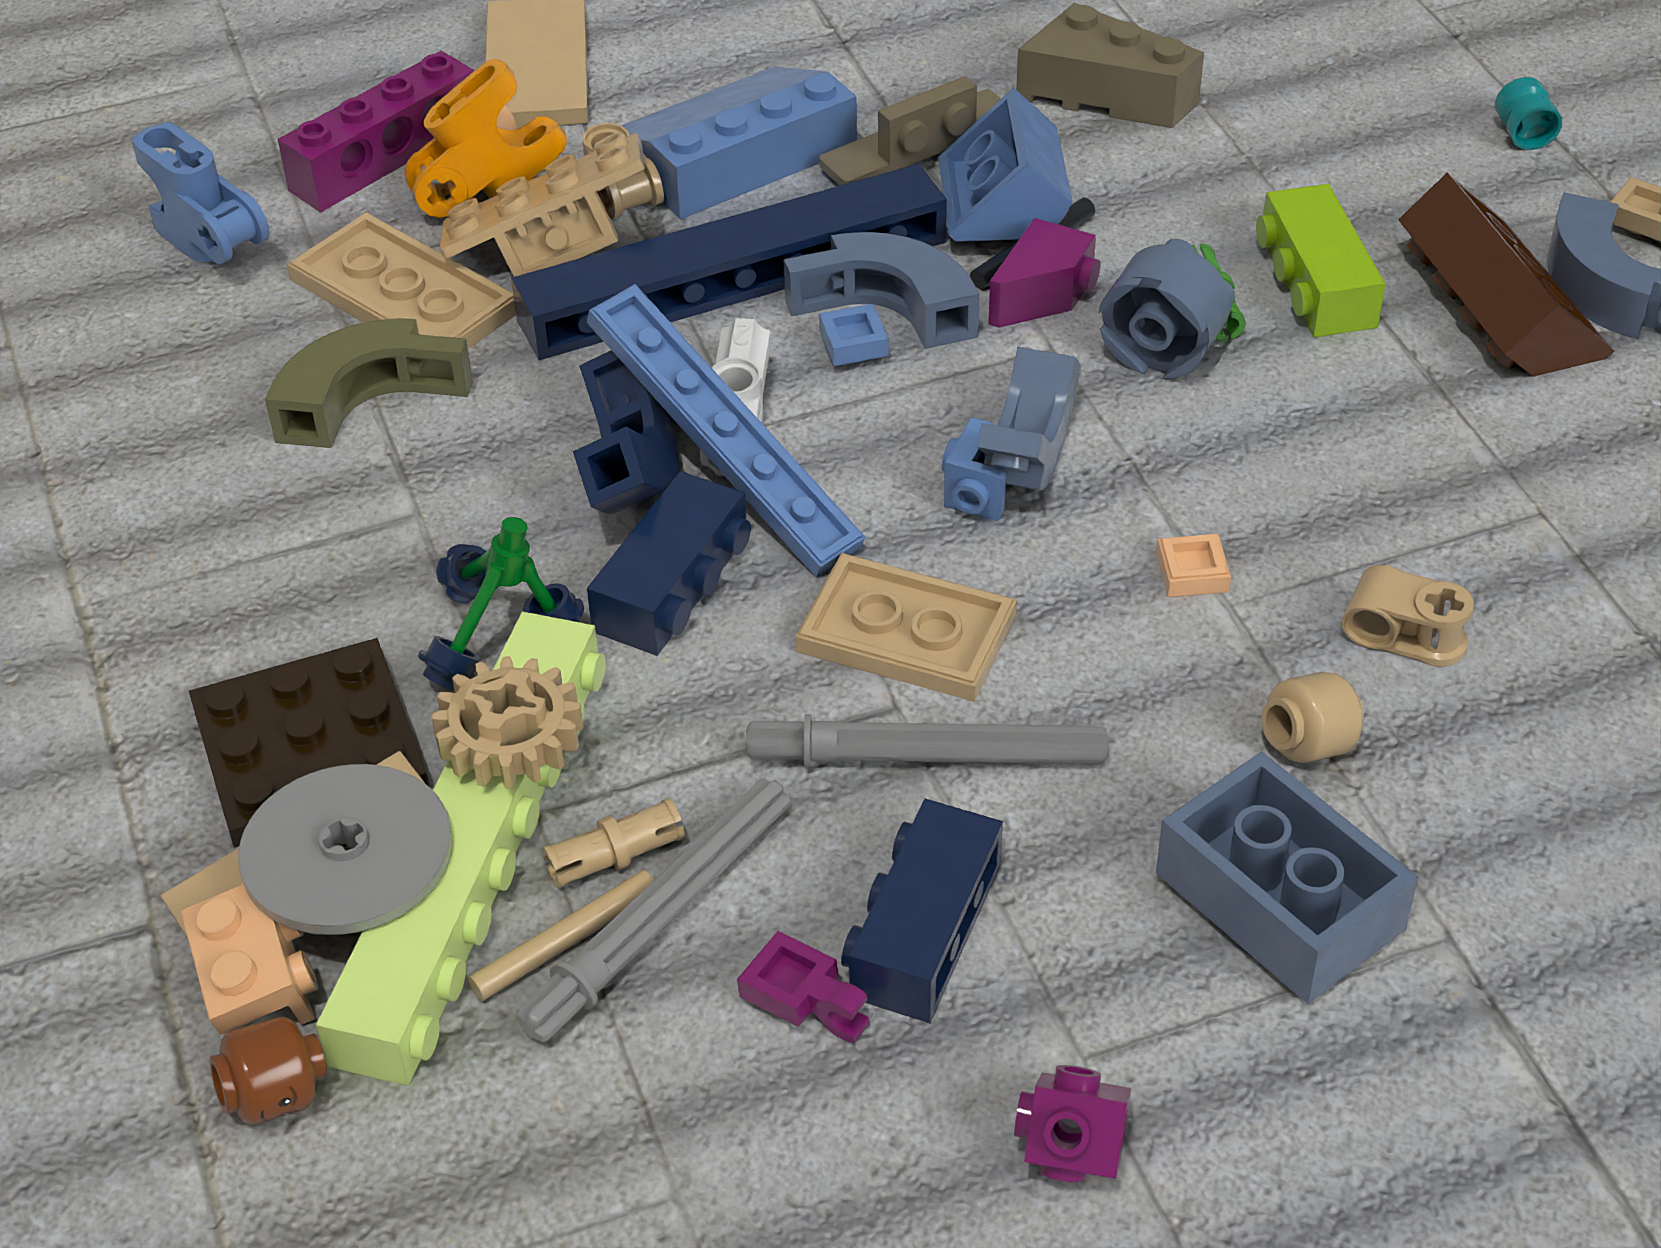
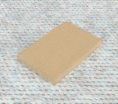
[795,553,1017,702]

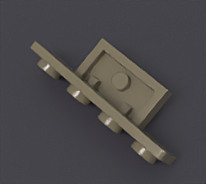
[819,76,1001,185]

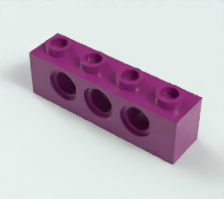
[277,50,474,213]

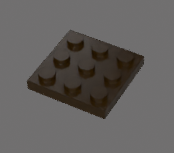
[188,638,430,848]

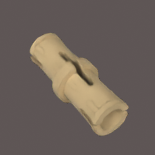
[542,798,685,889]

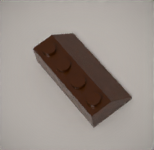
[1398,173,1614,376]

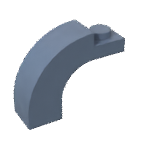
[1547,192,1661,339]
[784,232,979,349]
[977,347,1082,490]

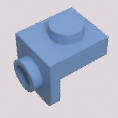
[942,417,1006,521]

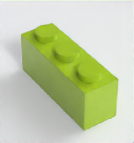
[1256,183,1386,337]

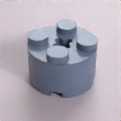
[1098,239,1235,378]

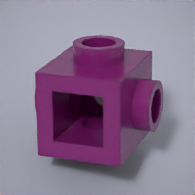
[1014,1065,1131,1182]

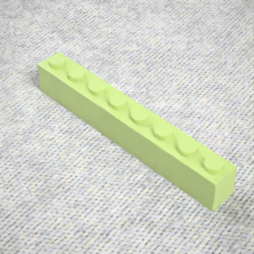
[316,611,606,1086]

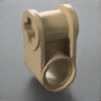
[582,123,664,219]
[1341,565,1474,667]

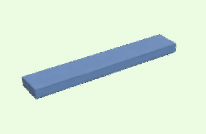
[587,284,866,578]

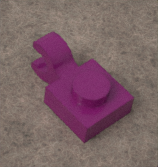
[737,931,870,1043]

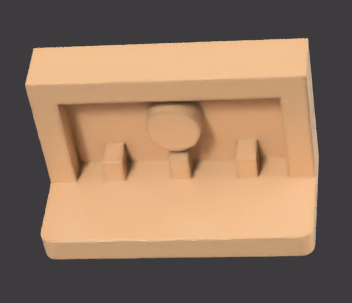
[181,884,318,1035]

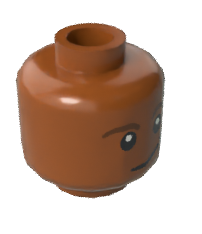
[209,1017,326,1125]

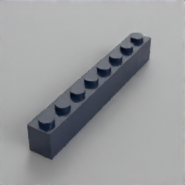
[511,164,947,360]

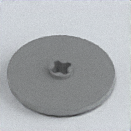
[238,764,452,935]

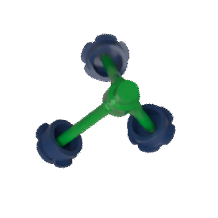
[418,517,584,691]

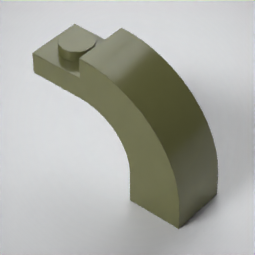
[265,318,473,448]

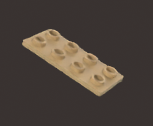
[439,132,645,277]

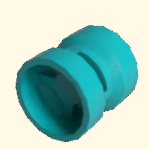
[1495,77,1562,150]

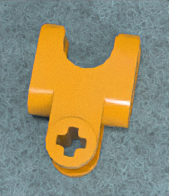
[404,59,567,218]

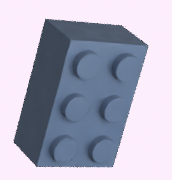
[1156,751,1418,1004]

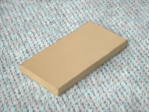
[486,0,588,128]
[286,212,516,349]

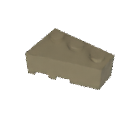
[1016,3,1204,128]

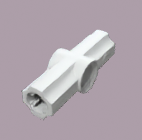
[700,318,771,476]

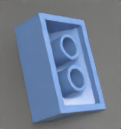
[938,87,1073,242]

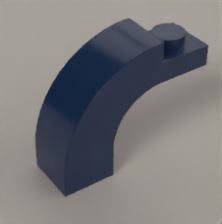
[573,350,679,514]

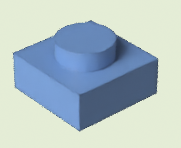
[819,304,889,366]

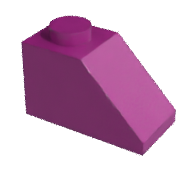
[988,218,1101,328]

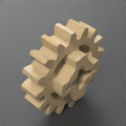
[432,656,583,788]

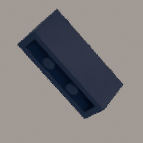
[587,471,751,656]
[841,798,1003,1023]

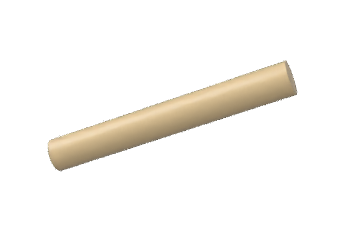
[468,870,654,1001]

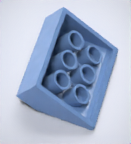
[621,67,857,220]

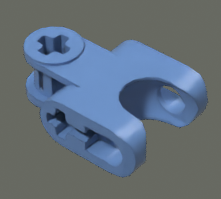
[131,122,270,264]

